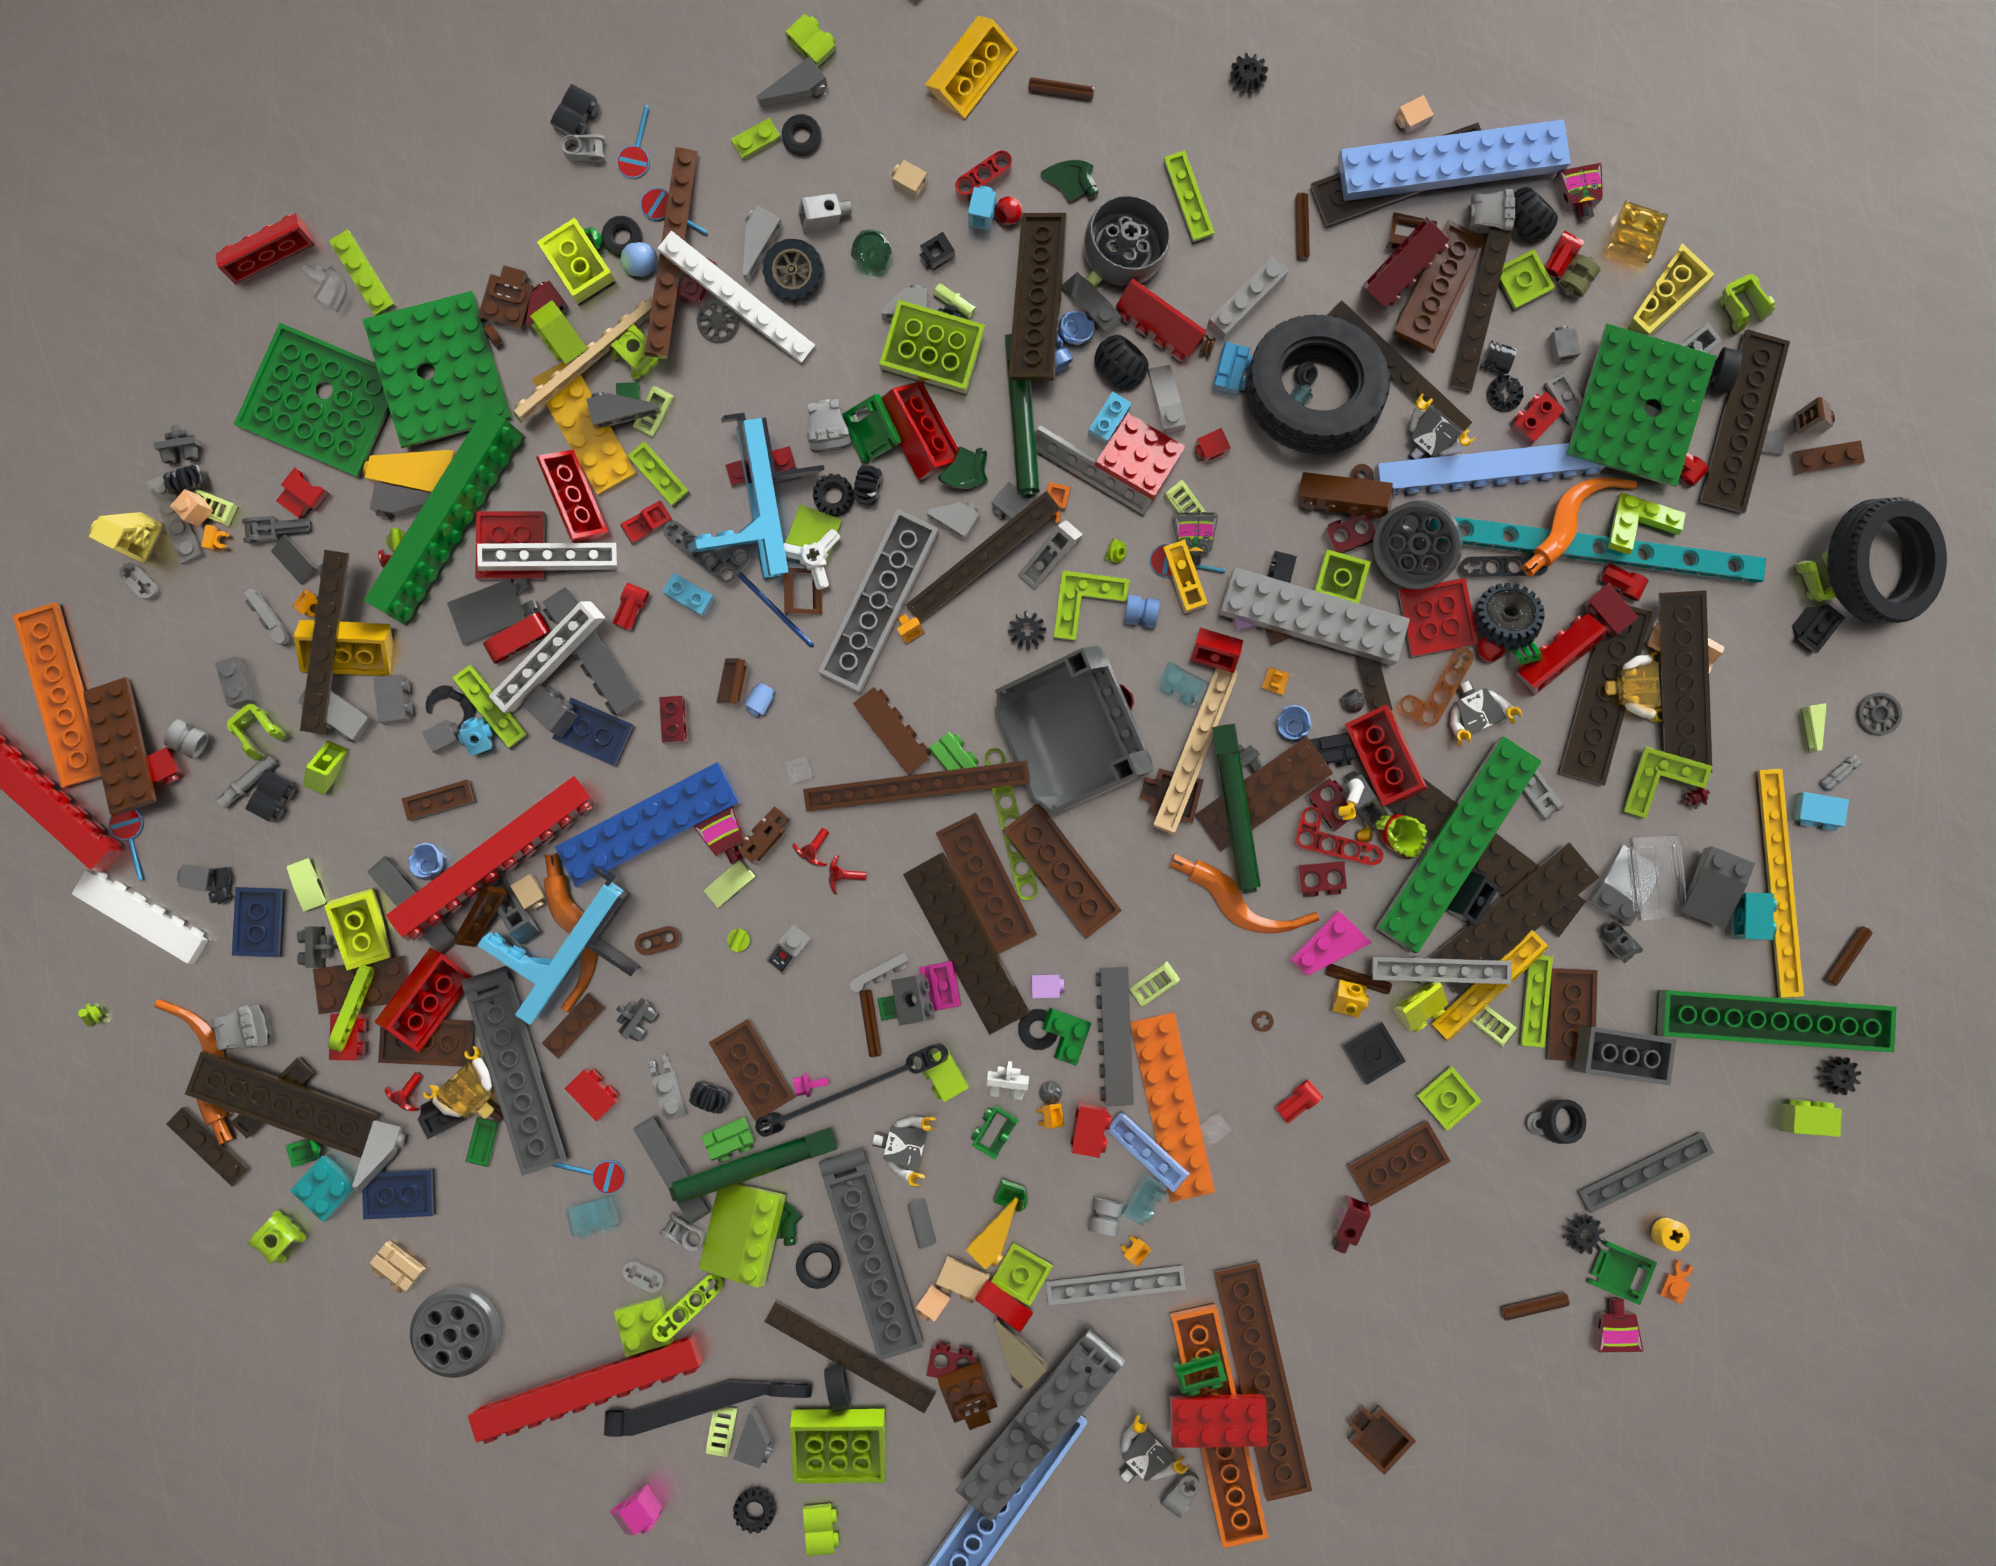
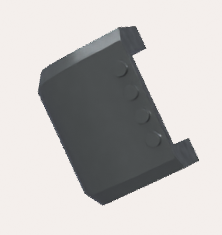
[995,645,1153,816]

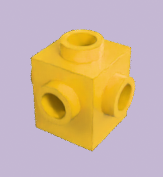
[1332,980,1369,1018]

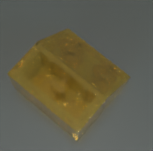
[1605,201,1668,264]

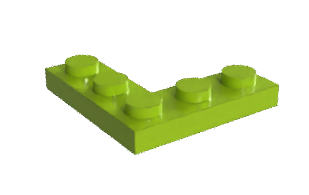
[1608,492,1686,555]
[1054,570,1129,641]
[1623,746,1712,818]

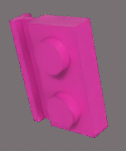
[919,961,961,1011]

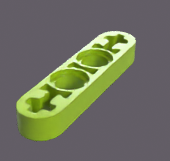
[328,965,374,1052]
[649,1274,723,1343]

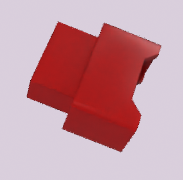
[276,467,329,519]

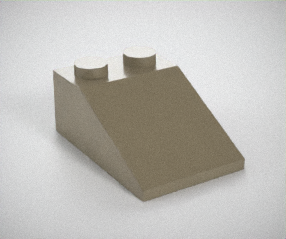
[993,1316,1047,1391]

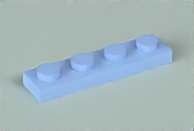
[1106,1112,1190,1192]

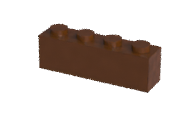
[1298,472,1394,518]
[853,687,931,775]

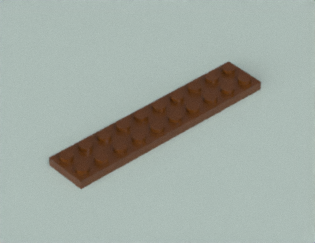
[1214,1262,1312,1502]

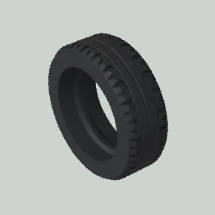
[1827,497,1947,623]

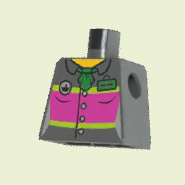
[1173,512,1218,564]

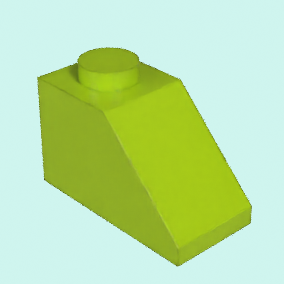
[303,740,348,795]

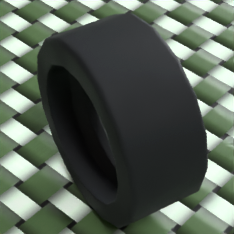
[1711,347,1742,393]
[1540,1100,1587,1144]
[796,1243,840,1289]
[824,1365,851,1413]

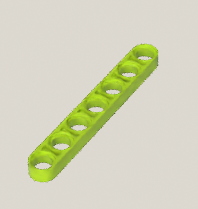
[985,748,1038,901]

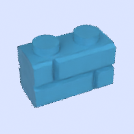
[1212,342,1253,395]

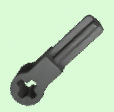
[242,516,310,543]

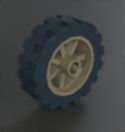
[762,239,824,300]

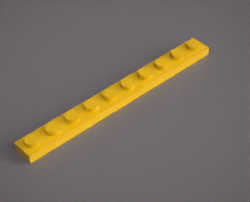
[1757,769,1804,998]

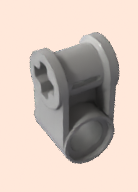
[561,134,605,162]
[659,1213,705,1251]
[1160,1471,1200,1518]

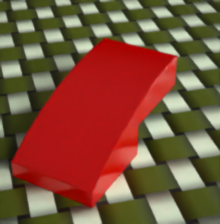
[620,500,672,545]

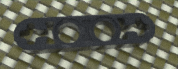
[1458,556,1548,579]

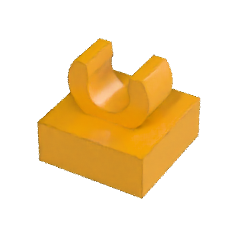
[201,525,229,552]
[292,588,318,617]
[897,614,925,644]
[1261,667,1290,696]
[1036,1103,1064,1129]
[1121,1236,1152,1267]

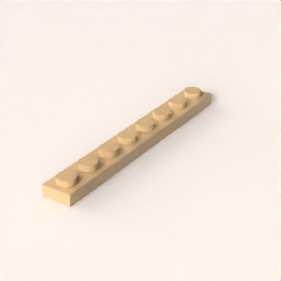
[513,297,653,423]
[1153,668,1239,835]

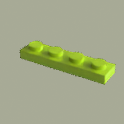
[1163,150,1214,242]
[329,229,395,316]
[452,665,527,749]
[1520,955,1553,1048]

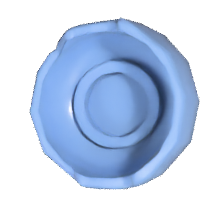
[620,242,657,277]
[1059,311,1094,345]
[1277,704,1312,742]
[408,843,443,880]

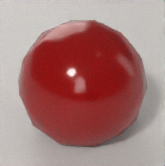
[995,196,1022,225]
[1477,636,1506,663]

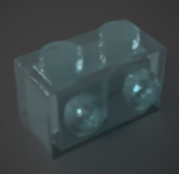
[1157,661,1210,706]
[1122,1172,1167,1226]
[565,1195,620,1239]

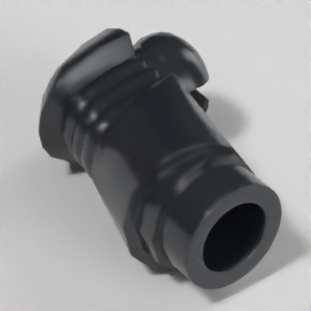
[208,867,232,905]

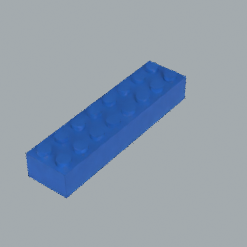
[555,762,741,888]

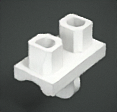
[986,1061,1029,1100]

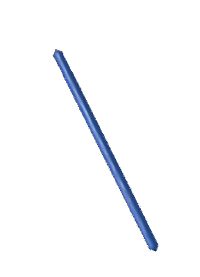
[739,574,814,647]

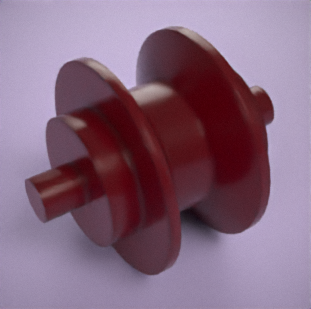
[1683,786,1710,809]

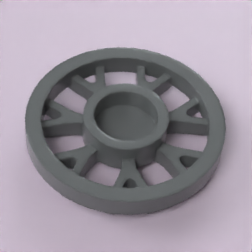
[697,300,739,342]
[1858,692,1902,735]

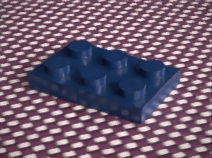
[552,698,634,766]
[232,887,283,957]
[362,1169,434,1220]

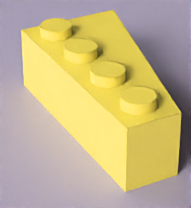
[1629,243,1715,336]
[89,512,165,564]

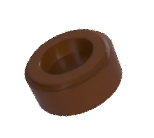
[483,324,502,347]

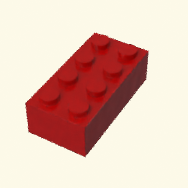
[1069,1102,1111,1158]
[1170,1394,1267,1448]

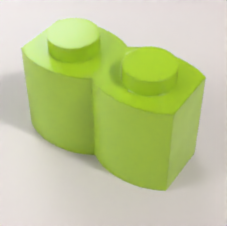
[785,14,836,67]
[803,1503,839,1556]

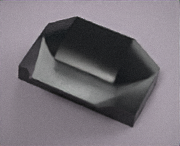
[1792,603,1845,654]
[417,1094,470,1140]

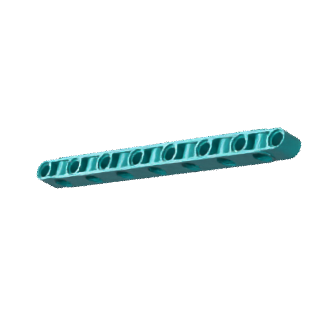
[1430,517,1766,583]

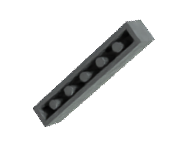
[543,587,643,717]
[1096,967,1134,1106]

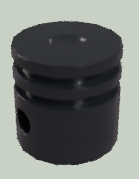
[1482,340,1517,374]

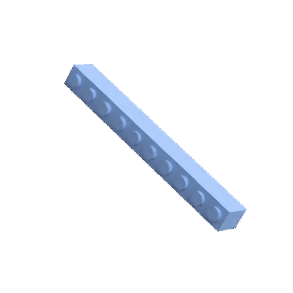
[1375,443,1606,496]

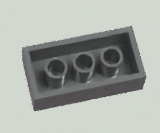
[1574,1025,1676,1085]

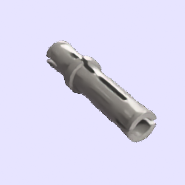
[215,753,278,809]

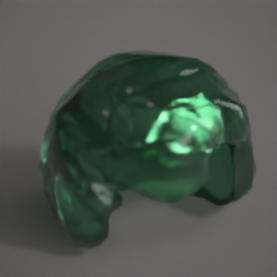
[851,229,892,273]

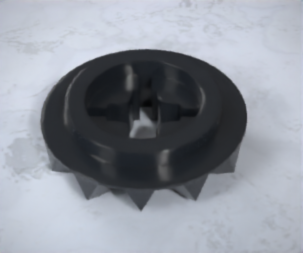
[1487,375,1524,411]

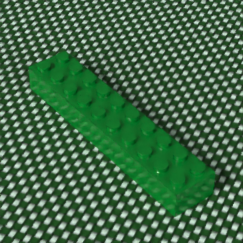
[364,408,524,625]
[1376,736,1542,953]
[1657,990,1897,1053]

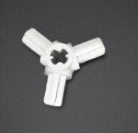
[784,529,840,590]

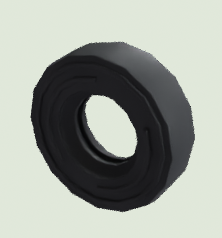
[781,114,822,155]
[601,215,642,257]
[1018,1009,1058,1050]

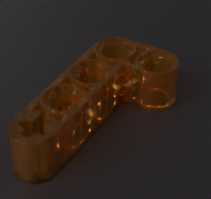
[1396,647,1473,728]

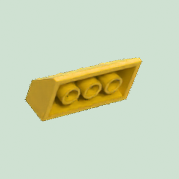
[925,15,1018,119]
[293,620,393,676]

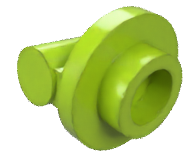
[386,528,406,552]
[1103,538,1126,563]
[727,928,750,952]
[78,1003,102,1026]

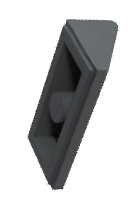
[271,535,318,585]
[907,1199,936,1249]

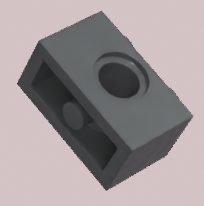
[891,974,934,1026]

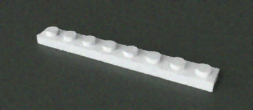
[657,231,815,364]

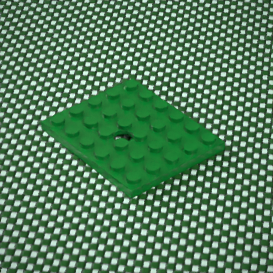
[362,291,511,449]
[234,322,389,478]
[1566,323,1716,487]

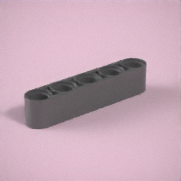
[367,856,456,953]
[634,1115,711,1224]

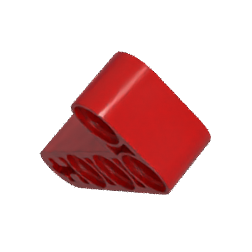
[1294,806,1383,866]

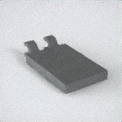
[447,578,540,645]

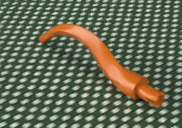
[1522,478,1637,577]
[543,853,597,1013]
[1169,854,1319,933]
[154,999,233,1145]

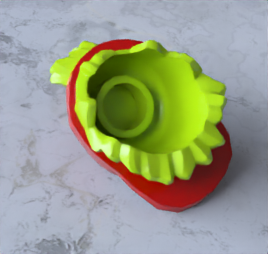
[1375,814,1427,859]

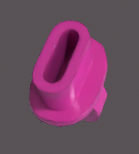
[793,1073,828,1097]

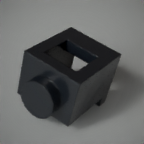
[919,232,955,269]
[1268,551,1297,583]

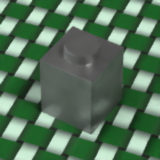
[1549,326,1581,362]
[422,720,460,754]
[177,864,214,891]

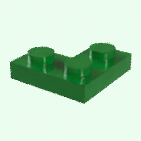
[1042,1008,1092,1066]

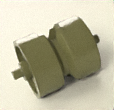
[1558,254,1601,298]

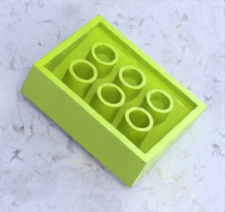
[879,299,985,394]
[699,1183,786,1288]
[790,1409,886,1483]

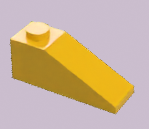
[1163,539,1208,614]
[966,1197,1019,1270]

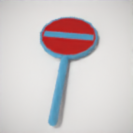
[617,105,650,179]
[640,188,707,234]
[1150,544,1225,577]
[109,809,143,881]
[552,1160,626,1194]

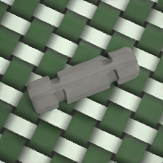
[1821,755,1862,791]

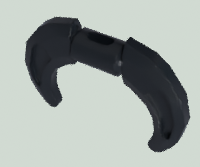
[426,685,475,729]

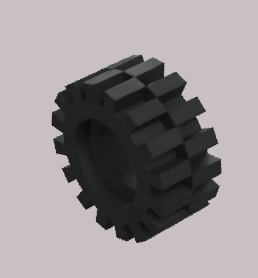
[813,473,854,516]
[733,1488,776,1534]

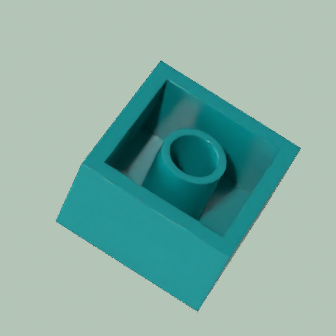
[1732,893,1777,940]
[290,1155,355,1222]

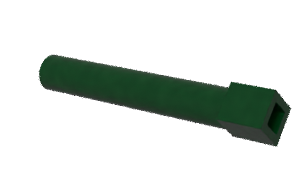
[1005,334,1040,498]
[1212,723,1261,894]
[669,1127,837,1204]

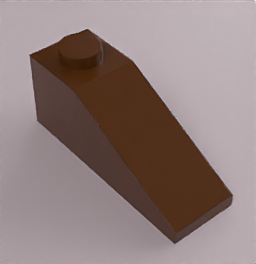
[1796,397,1835,434]

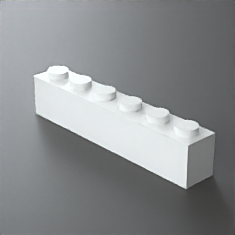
[477,543,617,571]
[489,601,605,713]
[71,870,209,964]

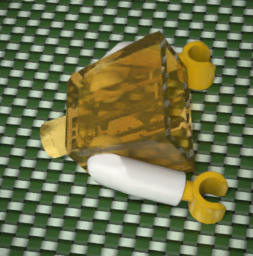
[1605,652,1662,722]
[423,1046,494,1119]

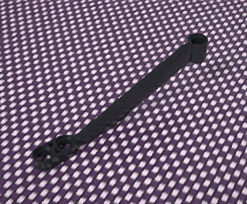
[755,1043,949,1137]
[604,1381,812,1437]

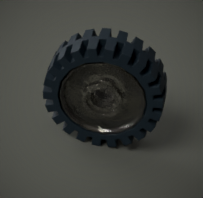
[1474,583,1545,649]

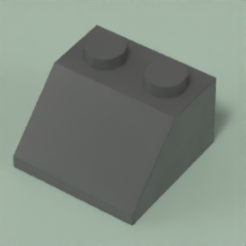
[733,1406,773,1468]

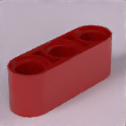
[955,150,1012,202]
[483,612,551,664]
[974,1279,1033,1333]

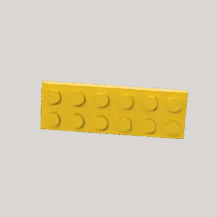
[532,362,637,496]

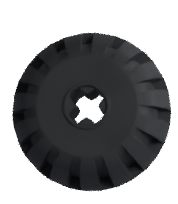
[1514,187,1558,242]
[1094,335,1149,389]

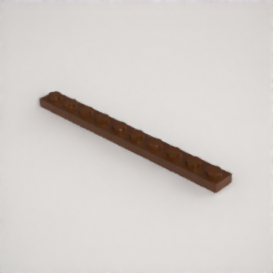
[644,147,698,359]
[803,760,1031,812]

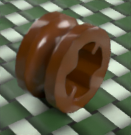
[1199,335,1216,357]
[1252,1011,1274,1032]

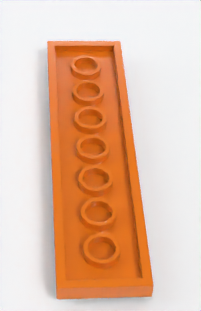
[12,602,101,788]
[1130,1012,1215,1202]

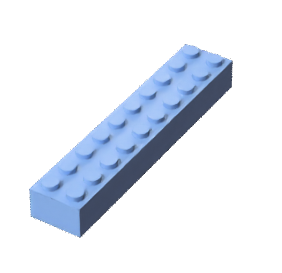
[1338,120,1571,201]
[926,1415,1087,1566]

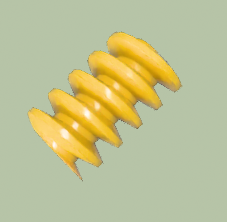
[1651,1218,1690,1252]

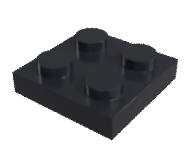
[1342,1022,1406,1085]

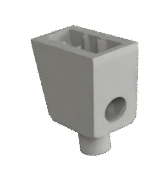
[798,194,852,233]

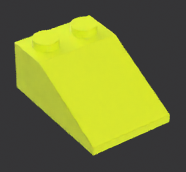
[537,218,615,304]
[324,888,391,970]
[1392,982,1448,1032]

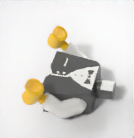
[1410,393,1476,459]
[1450,680,1522,746]
[1339,771,1389,842]
[872,1116,936,1188]
[1119,1415,1190,1483]

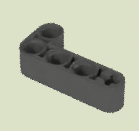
[663,521,752,586]

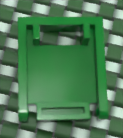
[841,394,901,464]
[1587,1240,1657,1305]

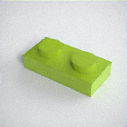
[731,117,781,161]

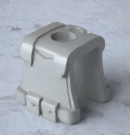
[1470,189,1515,234]
[807,399,851,452]
[211,1005,268,1051]

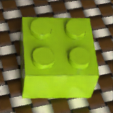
[530,300,588,364]
[1314,549,1371,604]
[920,1047,969,1102]
[1780,1099,1842,1137]
[613,1295,674,1357]

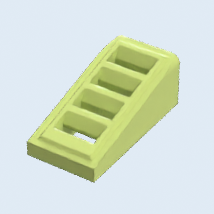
[633,386,675,437]
[1164,480,1206,512]
[194,489,238,527]
[1802,703,1826,753]
[1129,961,1180,1008]
[1471,1006,1517,1048]
[705,1406,738,1457]

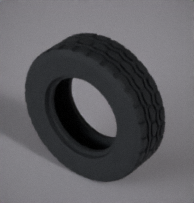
[1245,314,1390,455]

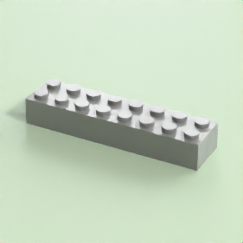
[818,509,939,694]
[1219,567,1410,666]

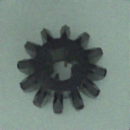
[1230,52,1268,92]
[163,465,204,495]
[853,465,882,504]
[1008,611,1046,650]
[1820,1056,1862,1095]
[689,1082,729,1114]
[1565,1215,1605,1254]

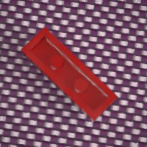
[725,446,797,488]

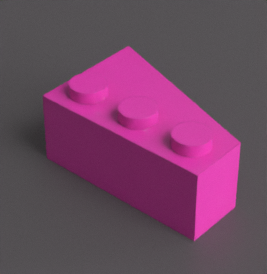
[1289,911,1372,976]
[609,1484,663,1536]

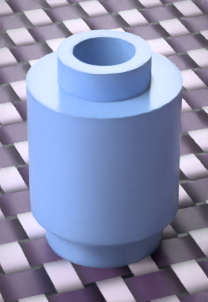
[744,682,774,717]

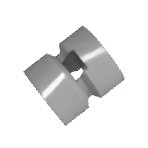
[164,719,208,759]
[1087,1198,1123,1237]

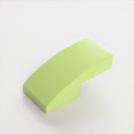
[287,858,326,912]
[704,860,756,908]

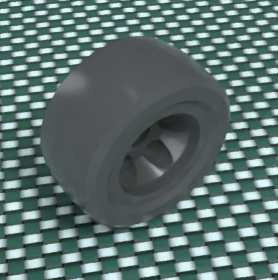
[1083,195,1170,286]

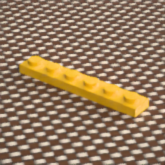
[1432,930,1549,1042]

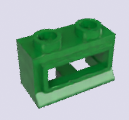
[970,1105,1019,1160]
[1173,1351,1227,1396]

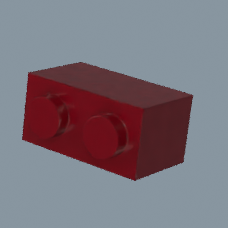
[1583,583,1639,637]

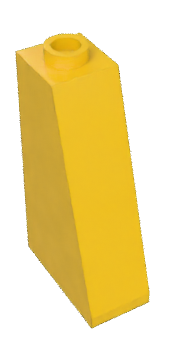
[363,450,456,493]

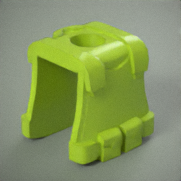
[1719,274,1775,333]
[610,324,661,381]
[1795,552,1836,602]
[227,704,288,761]
[248,1210,307,1264]

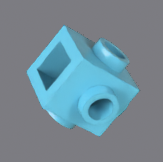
[458,717,493,756]

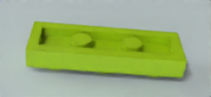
[627,441,689,507]

